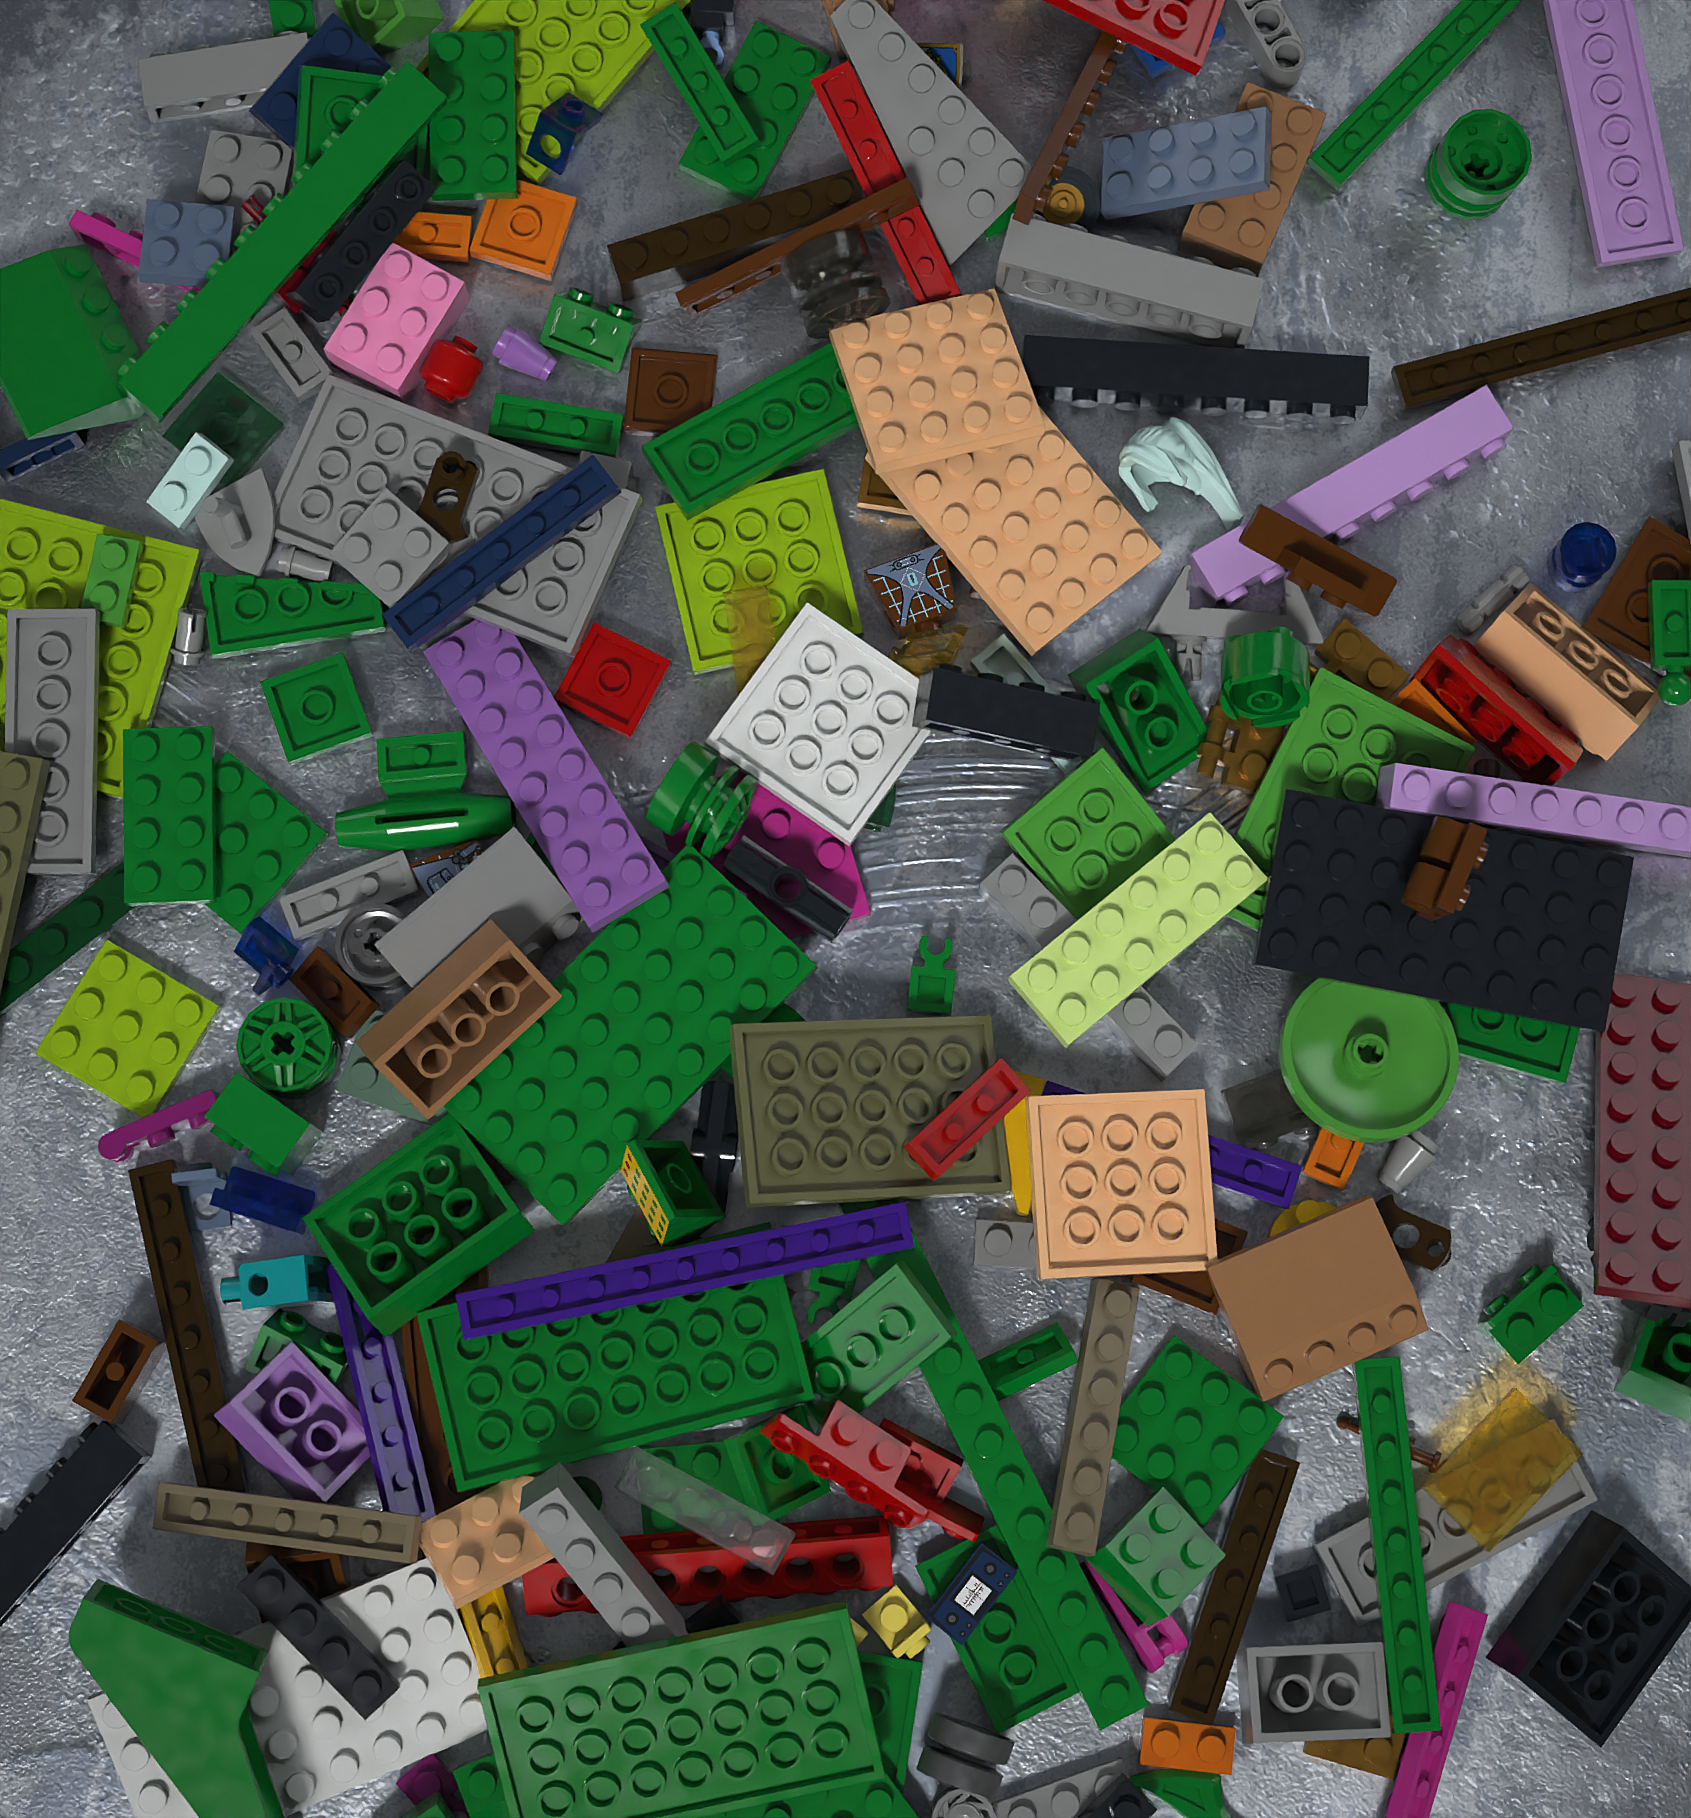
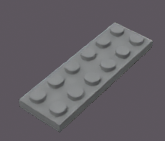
[5,609,100,875]
[1313,1418,1598,1628]

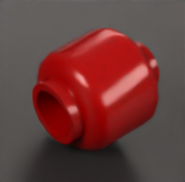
[419,336,484,404]

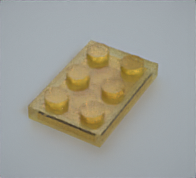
[1420,1388,1583,1552]

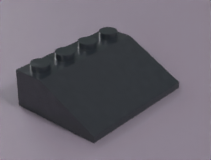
[1485,1510,1691,1748]

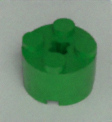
[1220,626,1310,728]

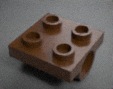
[1400,816,1488,921]

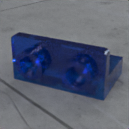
[209,1166,317,1236]

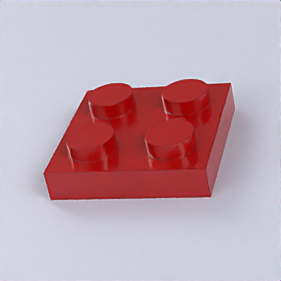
[554,622,672,740]

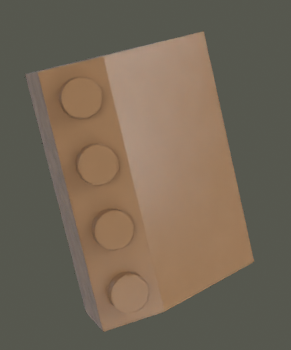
[1204,1194,1429,1402]

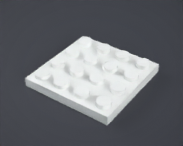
[705,603,933,846]

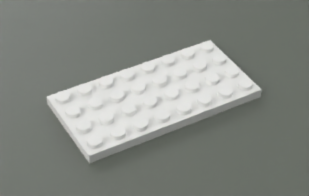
[87,1556,488,1818]

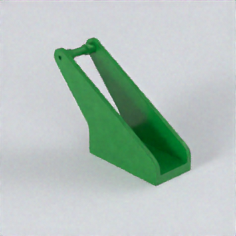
[69,1578,285,1818]

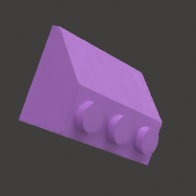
[214,1342,370,1503]

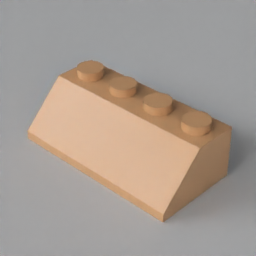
[1473,582,1660,761]

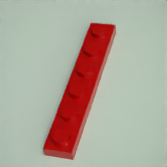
[810,60,962,305]

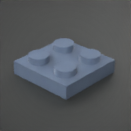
[138,199,236,287]

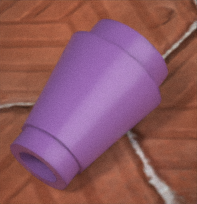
[492,325,559,382]

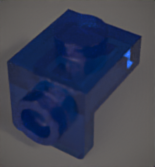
[234,916,299,996]

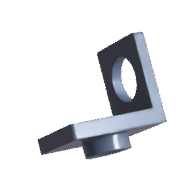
[171,1162,232,1232]

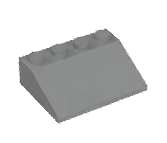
[374,827,584,989]

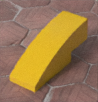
[1003,1070,1045,1217]

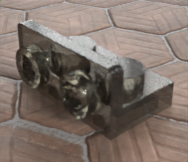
[1220,1068,1319,1150]

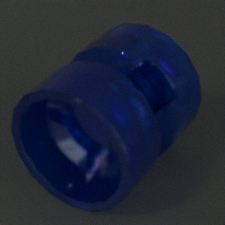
[1547,522,1617,593]

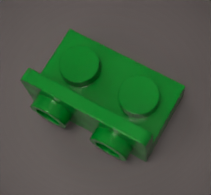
[539,287,642,373]
[1478,1263,1584,1365]
[244,1309,348,1388]

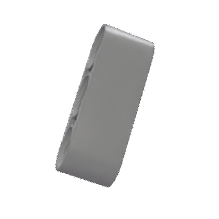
[1224,0,1307,90]

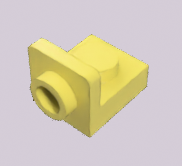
[861,1584,932,1659]

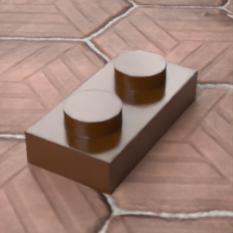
[289,946,380,1038]

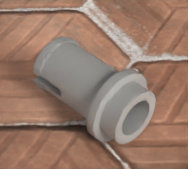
[277,545,335,582]
[170,607,206,665]

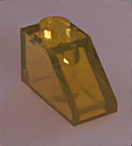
[887,624,968,679]

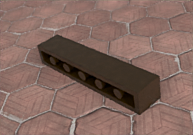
[607,168,863,302]

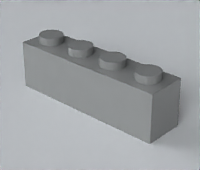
[137,31,309,124]

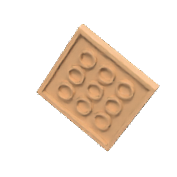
[829,288,1045,475]
[1025,1089,1218,1280]

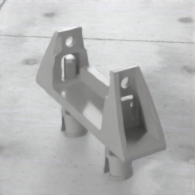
[1145,565,1323,681]

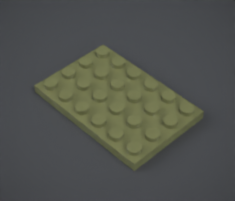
[729,1015,1012,1207]

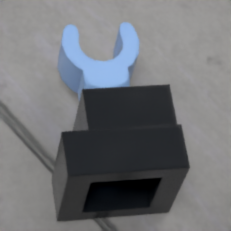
[690,0,735,71]

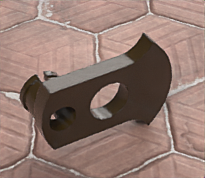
[415,451,480,543]
[1375,1194,1452,1273]

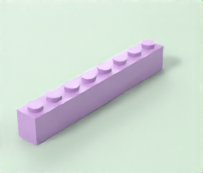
[1186,385,1514,608]
[1375,763,1691,858]

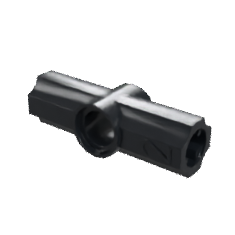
[722,835,854,943]
[690,1081,738,1220]

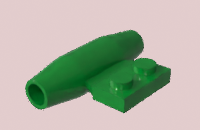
[335,731,516,851]

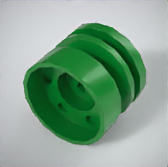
[1424,109,1532,221]
[645,741,759,860]
[236,997,343,1100]

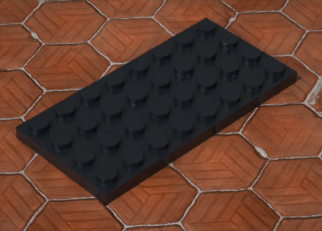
[1252,789,1634,1032]

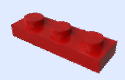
[903,1058,1031,1181]

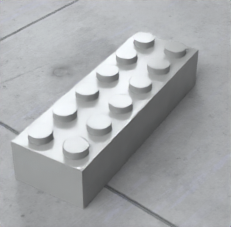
[995,213,1265,349]

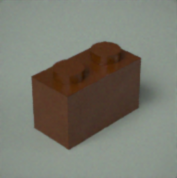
[72,1320,167,1424]

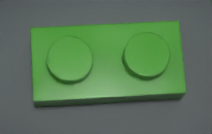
[81,533,144,629]

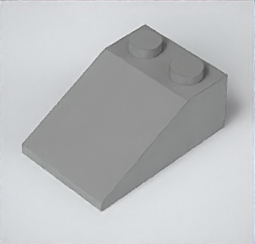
[1236,1642,1391,1744]

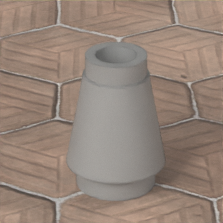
[1377,1130,1440,1194]

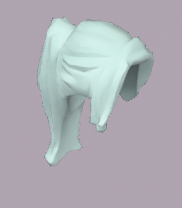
[1119,417,1244,531]

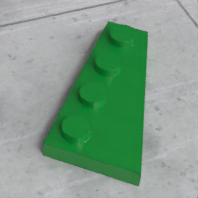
[199,572,387,659]

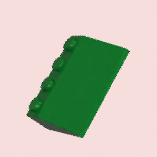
[0,244,144,440]
[302,1113,535,1337]

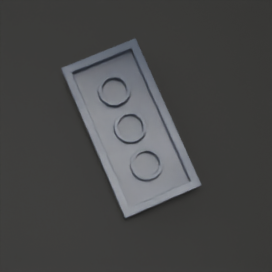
[1101,106,1272,220]

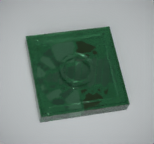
[162,372,286,488]

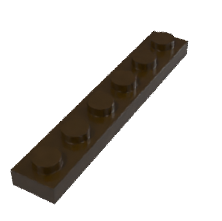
[1167,1449,1300,1726]

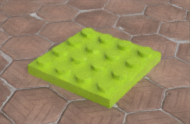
[655,469,864,675]

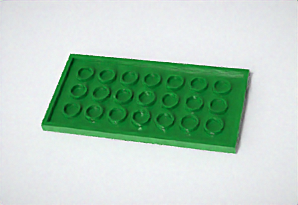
[443,845,818,1226]
[417,1221,815,1493]
[477,1601,885,1818]

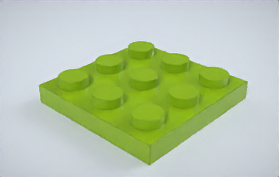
[35,939,222,1118]

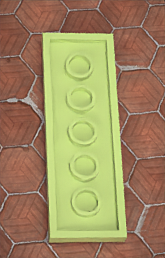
[1008,812,1267,1048]

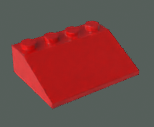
[1409,634,1584,786]

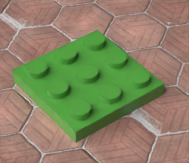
[999,747,1176,920]

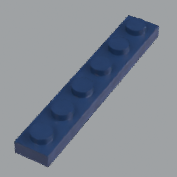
[382,454,622,653]

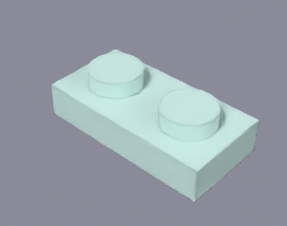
[146,432,235,529]

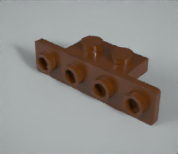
[1239,504,1397,617]

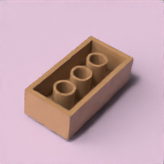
[1177,81,1327,277]
[356,919,563,1120]

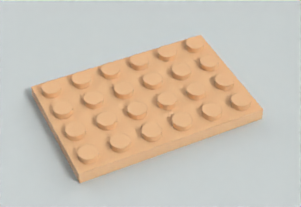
[865,406,1163,657]

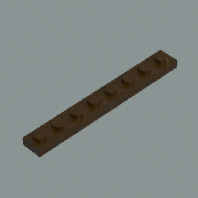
[1391,287,1691,411]
[128,1159,249,1493]

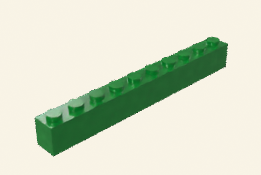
[117,61,447,424]

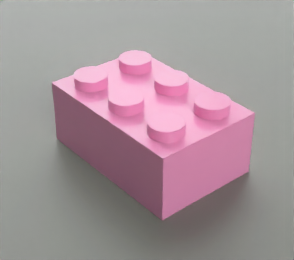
[323,243,470,404]

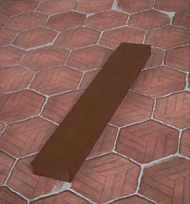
[675,177,922,317]

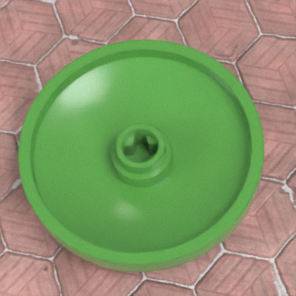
[1278,978,1459,1143]

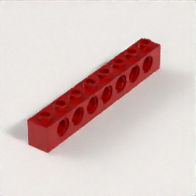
[522,1515,893,1617]

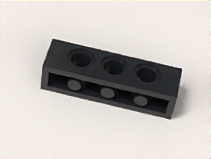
[285,159,437,323]

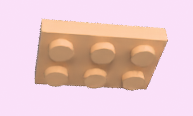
[419,1472,555,1609]

